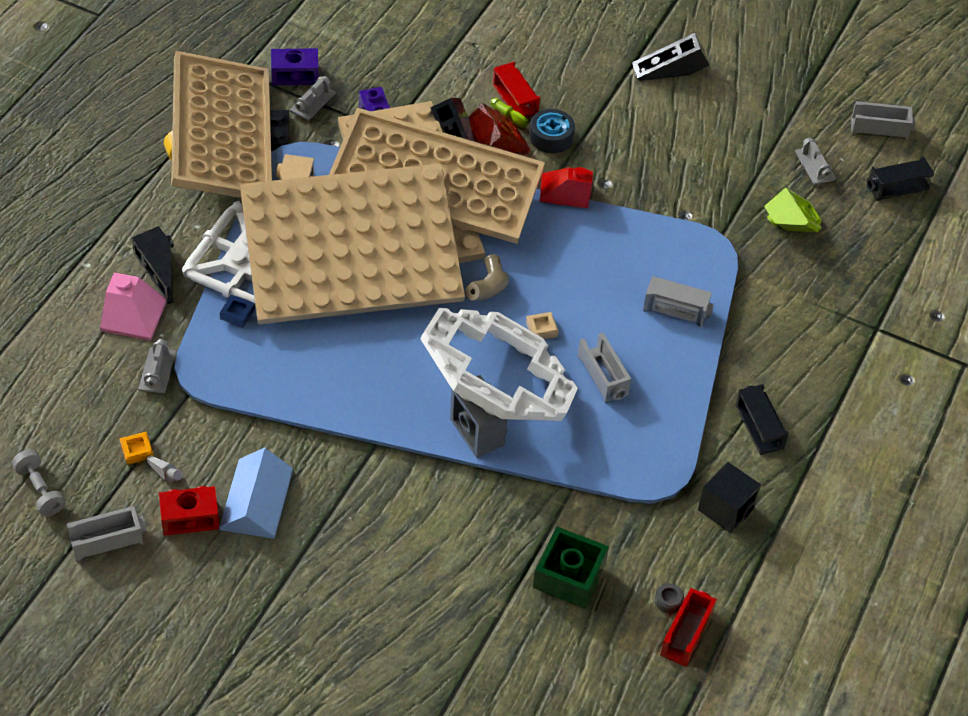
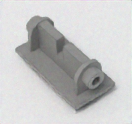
[289,76,336,121]
[795,137,836,185]
[138,339,176,394]

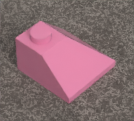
[100,273,167,341]

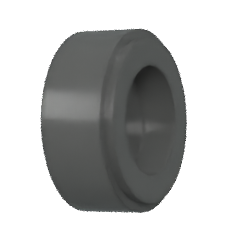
[655,583,684,613]

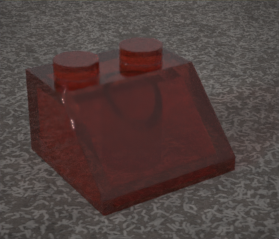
[469,103,530,155]

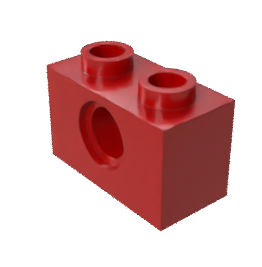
[159,486,219,536]

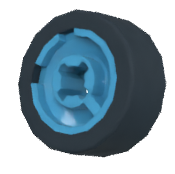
[529,109,575,153]

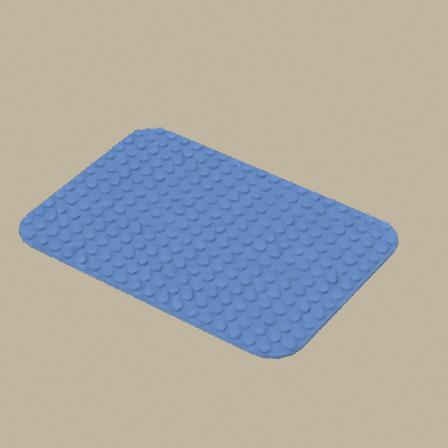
[174,142,738,504]

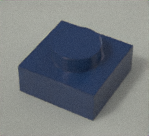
[219,295,255,328]

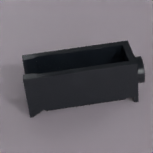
[867,156,934,201]
[735,384,789,455]

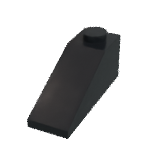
[632,33,710,81]
[430,98,475,142]
[131,226,174,304]

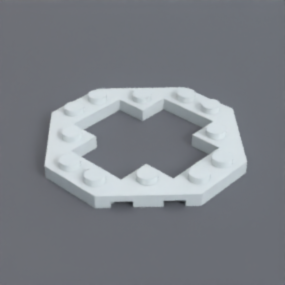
[420,308,578,421]

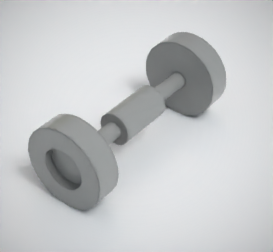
[12,449,66,517]

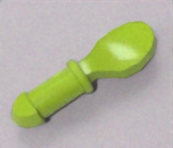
[490,98,529,128]

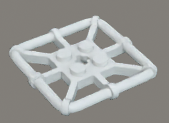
[182,201,256,307]

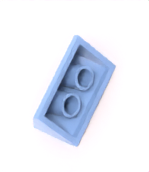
[219,448,293,539]

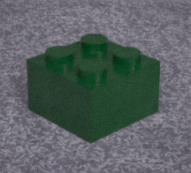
[533,526,609,609]

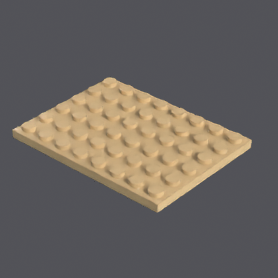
[240,163,465,325]

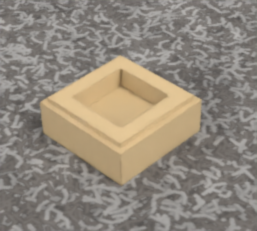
[526,312,558,339]

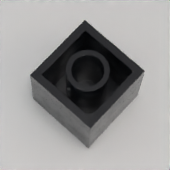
[698,462,761,533]

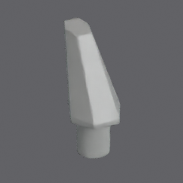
[147,455,183,483]

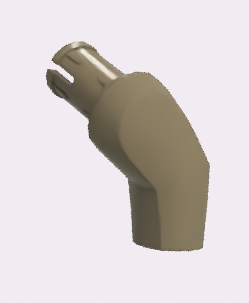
[465,254,509,301]

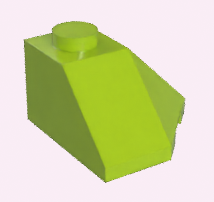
[764,188,822,232]

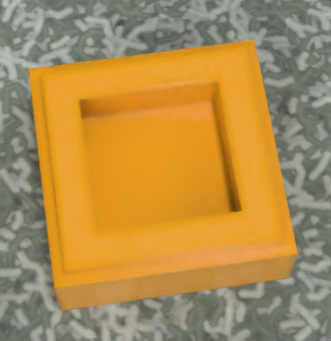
[120,432,154,465]

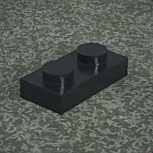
[270,110,290,151]

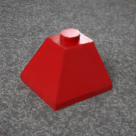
[539,167,593,208]

